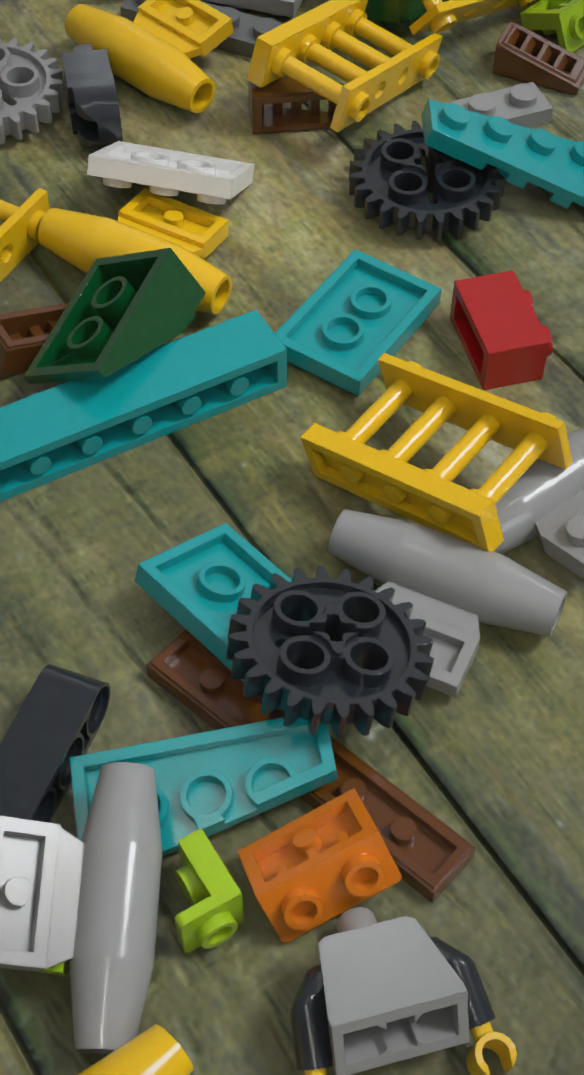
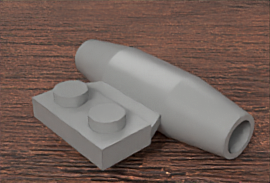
[494,427,584,579]
[328,509,568,698]
[0,762,162,1055]

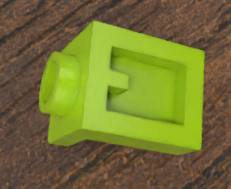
[520,0,584,53]
[174,828,244,953]

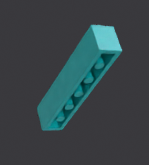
[0,310,287,502]

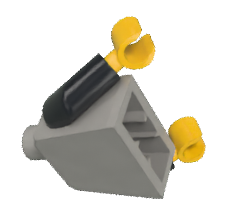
[290,907,517,1075]

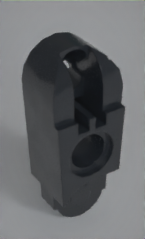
[61,44,123,148]

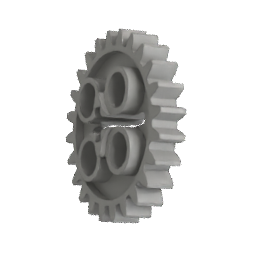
[0,37,65,145]

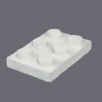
[87,141,255,205]

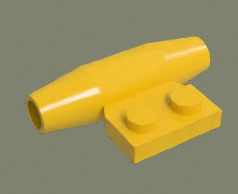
[65,0,234,113]
[38,188,232,314]

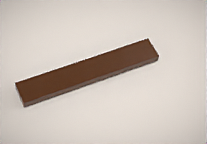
[146,629,476,904]

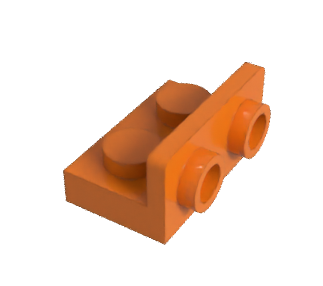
[237,788,402,943]

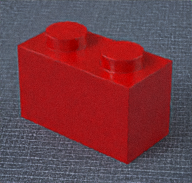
[450,270,553,391]

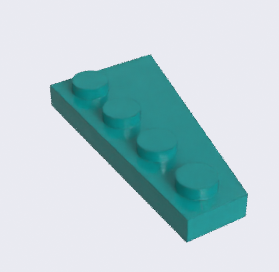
[421,99,584,209]
[70,717,338,857]

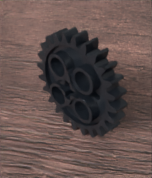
[349,121,506,240]
[226,566,434,738]

